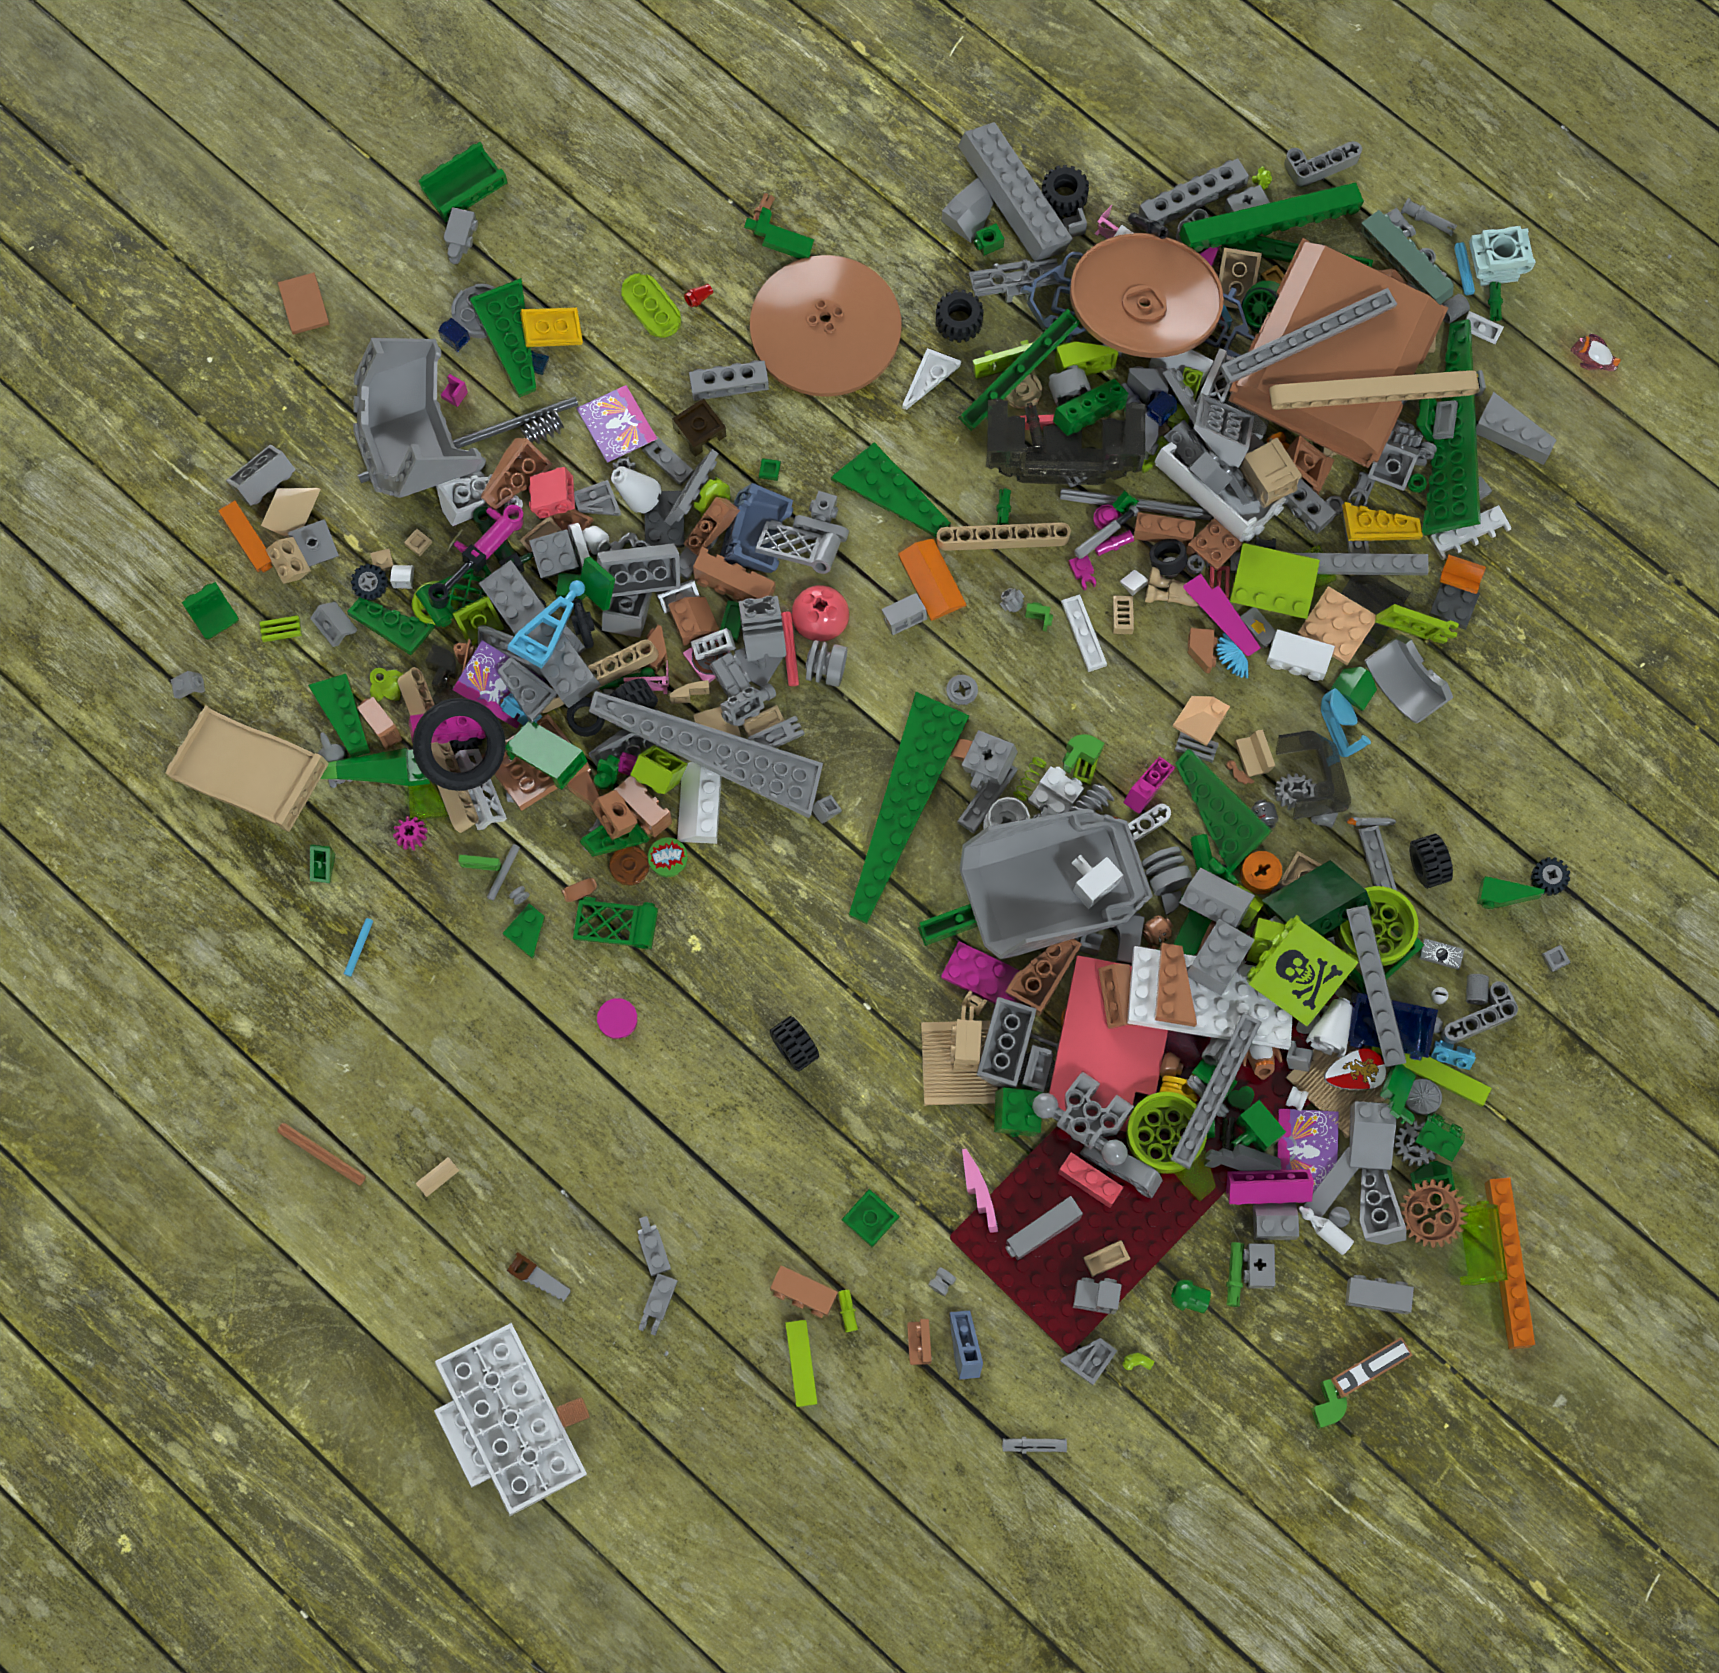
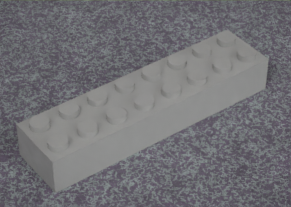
[958,122,1073,262]
[479,560,601,708]

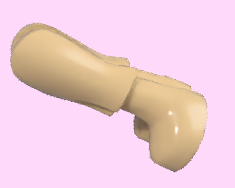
[1144,567,1199,607]

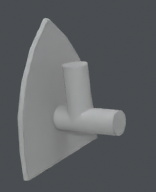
[735,648,783,687]

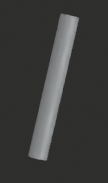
[487,844,520,901]

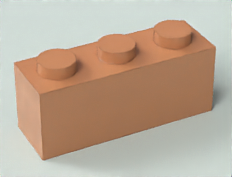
[1133,512,1196,547]
[770,1266,838,1318]

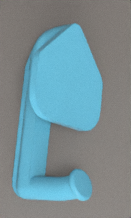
[1321,688,1371,757]

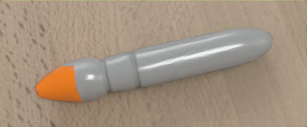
[1347,817,1396,826]

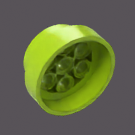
[1338,886,1419,966]
[1126,1092,1207,1173]

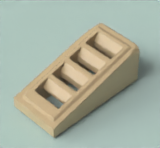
[1113,596,1134,634]

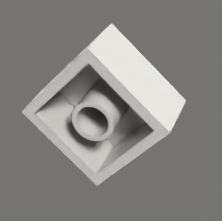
[1072,855,1123,909]

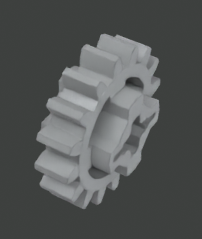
[1388,420,1423,447]
[1274,773,1319,812]
[1394,1121,1436,1167]

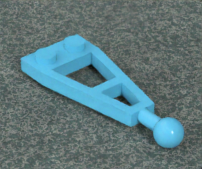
[507,580,585,669]

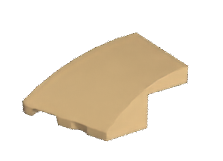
[261,488,321,538]

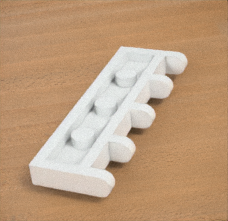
[1429,505,1511,560]

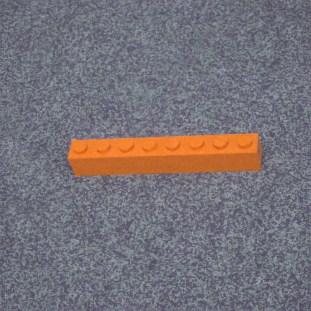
[1484,1177,1535,1349]

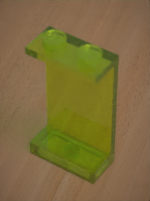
[1459,1201,1508,1286]

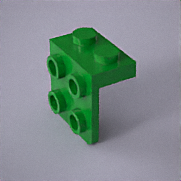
[181,582,239,640]
[1415,1113,1465,1162]

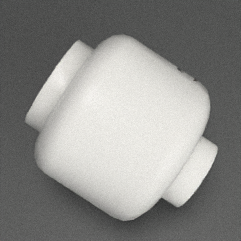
[582,526,610,555]

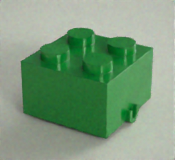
[994,1088,1043,1137]

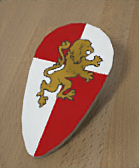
[1324,1049,1386,1090]

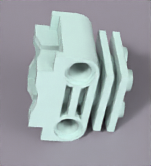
[1469,226,1536,286]

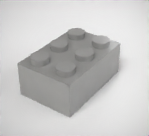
[1187,919,1255,996]

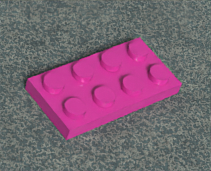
[941,941,1020,1004]

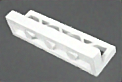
[1189,349,1235,424]
[454,749,507,830]

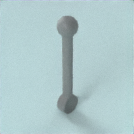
[1030,1033,1059,1051]

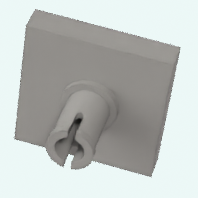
[288,519,339,567]

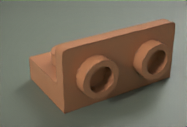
[907,1319,932,1365]

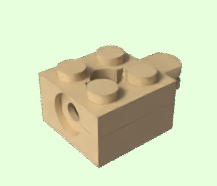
[950,1006,982,1072]

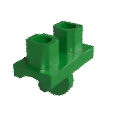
[594,755,620,791]

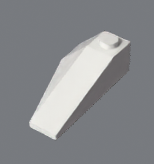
[436,474,493,526]

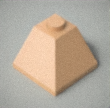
[1172,696,1230,746]

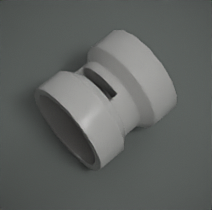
[928,1267,956,1297]

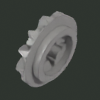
[946,675,978,706]

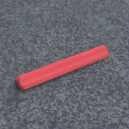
[781,612,799,687]

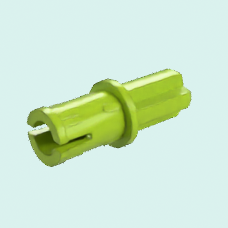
[838,1290,858,1333]

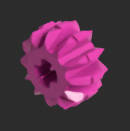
[393,816,428,850]

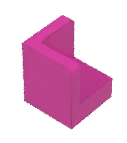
[441,374,468,407]

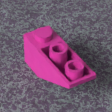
[1123,756,1175,814]

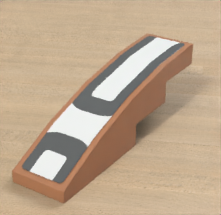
[1331,1337,1413,1398]

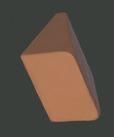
[950,739,973,762]

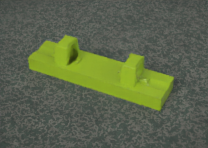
[973,340,1048,379]

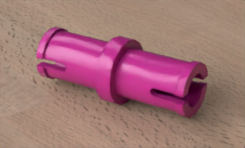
[1095,530,1134,557]

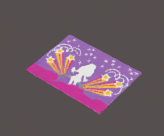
[577,385,657,463]
[452,640,546,729]
[1278,1109,1339,1191]

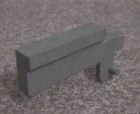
[1204,1144,1282,1171]

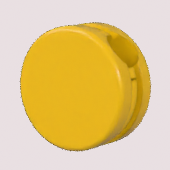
[1159,1076,1198,1102]

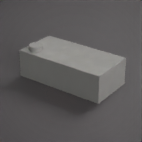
[597,543,680,597]

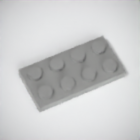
[664,449,719,526]

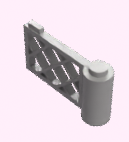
[755,520,841,574]

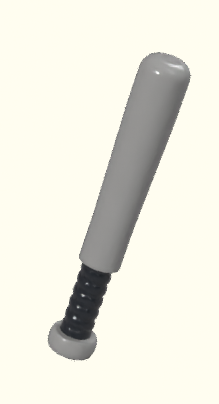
[1074,505,1139,559]

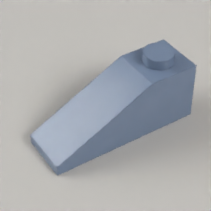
[949,1310,983,1380]

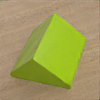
[452,596,504,645]

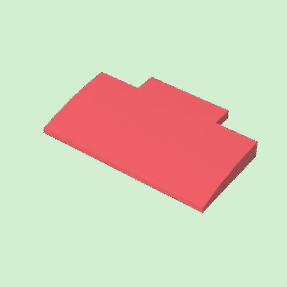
[1049,955,1168,1133]

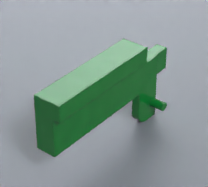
[744,207,815,259]
[1156,910,1212,956]
[1380,1064,1416,1124]

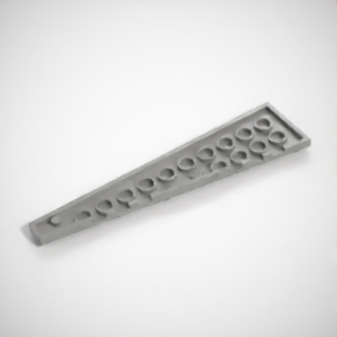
[589,691,823,818]

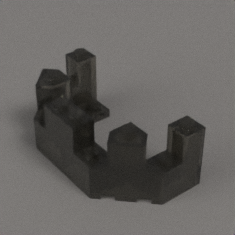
[986,398,1145,485]

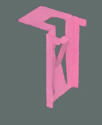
[1094,205,1119,239]
[624,661,669,694]

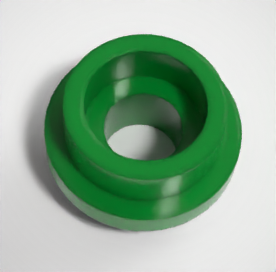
[1407,474,1427,493]

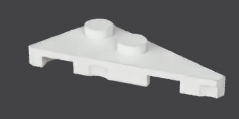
[902,348,961,410]

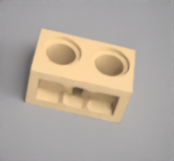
[266,537,311,584]

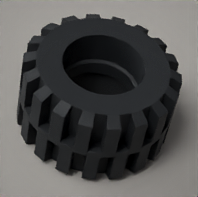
[1041,165,1089,218]
[935,289,984,343]
[610,678,658,727]
[1409,833,1453,889]
[770,1016,819,1072]

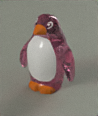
[1571,334,1621,371]

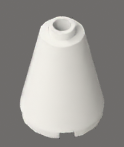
[611,467,661,513]
[1306,997,1353,1057]

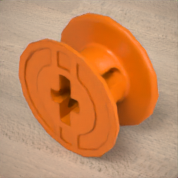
[1240,851,1282,894]

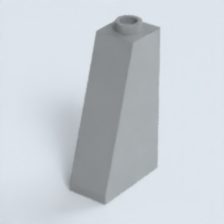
[1005,1196,1083,1261]

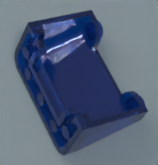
[1348,992,1438,1061]

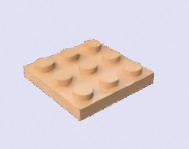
[1297,586,1376,665]

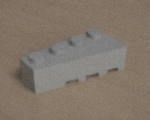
[1476,392,1556,465]

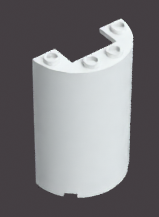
[1155,428,1286,543]

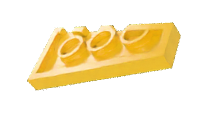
[1342,502,1423,541]

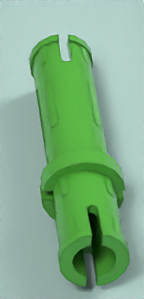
[1226,1242,1244,1307]

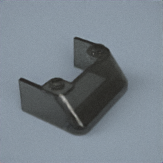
[1276,731,1351,819]

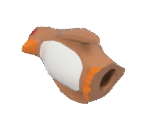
[1242,1044,1282,1080]

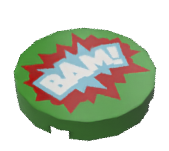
[648,837,688,878]

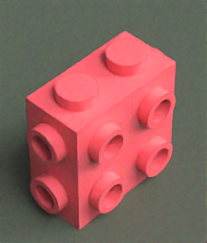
[528,467,575,519]

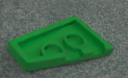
[580,814,650,857]

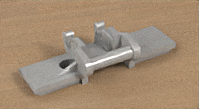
[969,258,1061,303]

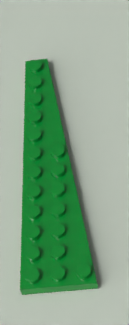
[1422,319,1481,536]
[849,692,969,925]

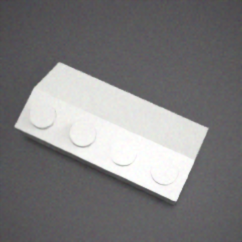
[677,762,722,844]

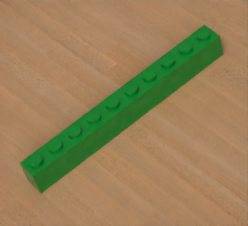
[1179,182,1364,252]

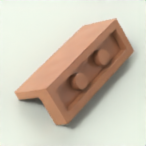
[1098,964,1135,1029]

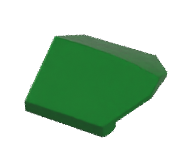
[1329,667,1377,711]
[1410,1161,1456,1200]

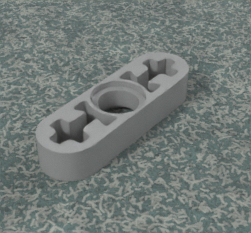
[793,515,849,542]

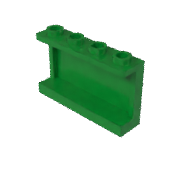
[418,142,508,222]

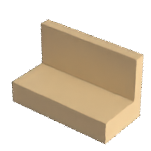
[1235,729,1275,777]

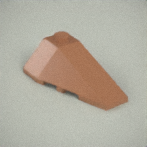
[480,438,552,510]
[1005,939,1082,1017]

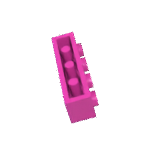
[409,706,490,744]
[1226,1169,1314,1205]

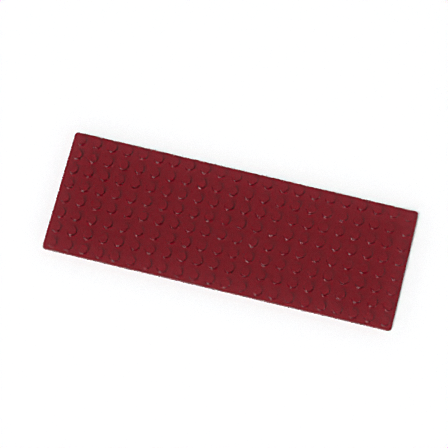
[950,924,1375,1354]

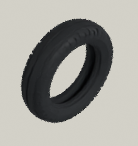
[413,698,506,791]

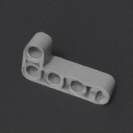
[1284,141,1362,187]
[1441,981,1518,1044]
[1080,1145,1163,1198]

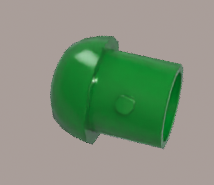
[1171,1280,1211,1314]

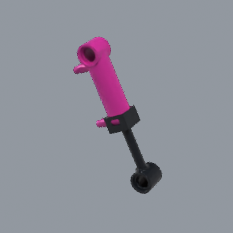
[428,505,523,609]

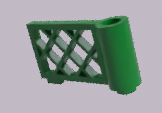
[416,565,492,627]
[573,897,658,949]

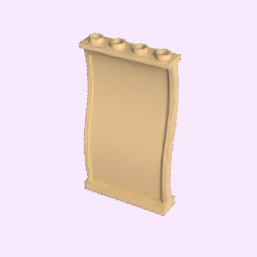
[165,705,329,832]

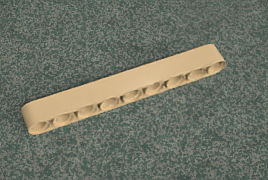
[398,667,479,833]

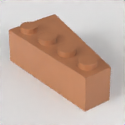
[693,547,776,601]

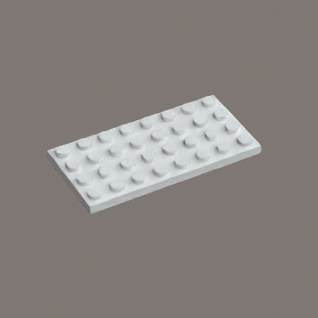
[1127,946,1292,1050]

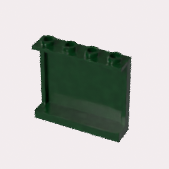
[1262,860,1372,935]

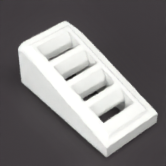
[691,628,736,660]

